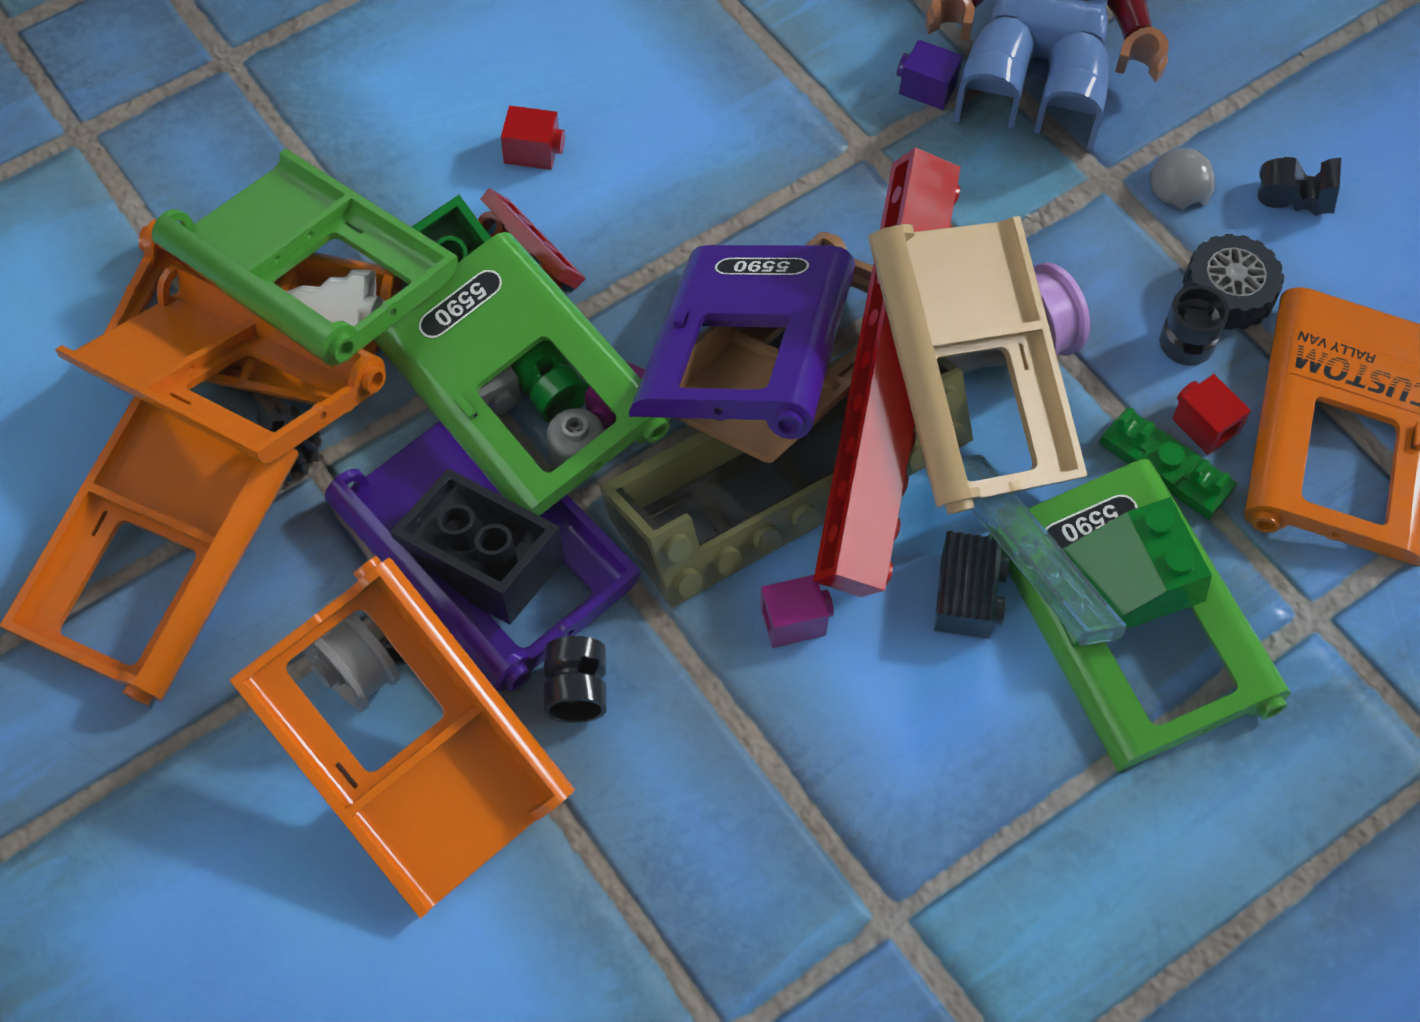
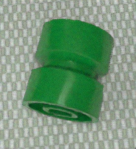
[511,340,589,423]

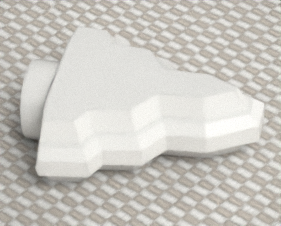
[286,270,384,349]

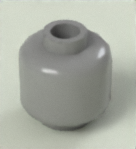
[546,408,604,468]

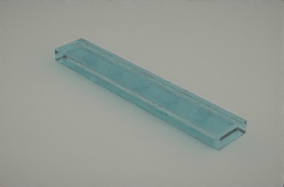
[961,454,1127,646]

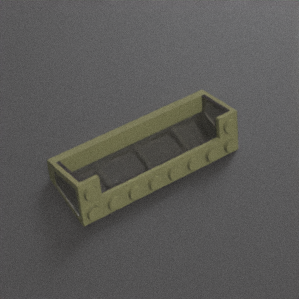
[599,355,973,608]

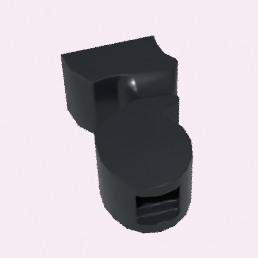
[1258,157,1342,216]

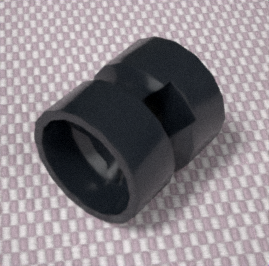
[1159,285,1230,366]
[544,636,607,723]

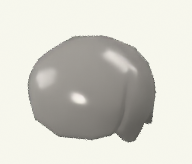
[1150,148,1215,210]

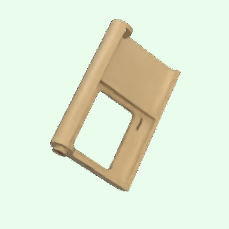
[868,216,1088,515]

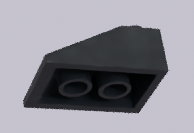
[390,468,566,625]

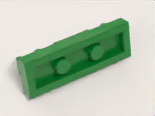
[1099,408,1238,520]

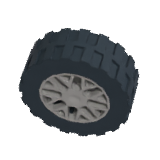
[1182,234,1284,330]

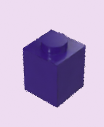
[896,39,963,110]

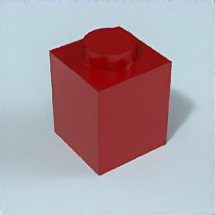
[500,105,565,170]
[1172,374,1251,455]

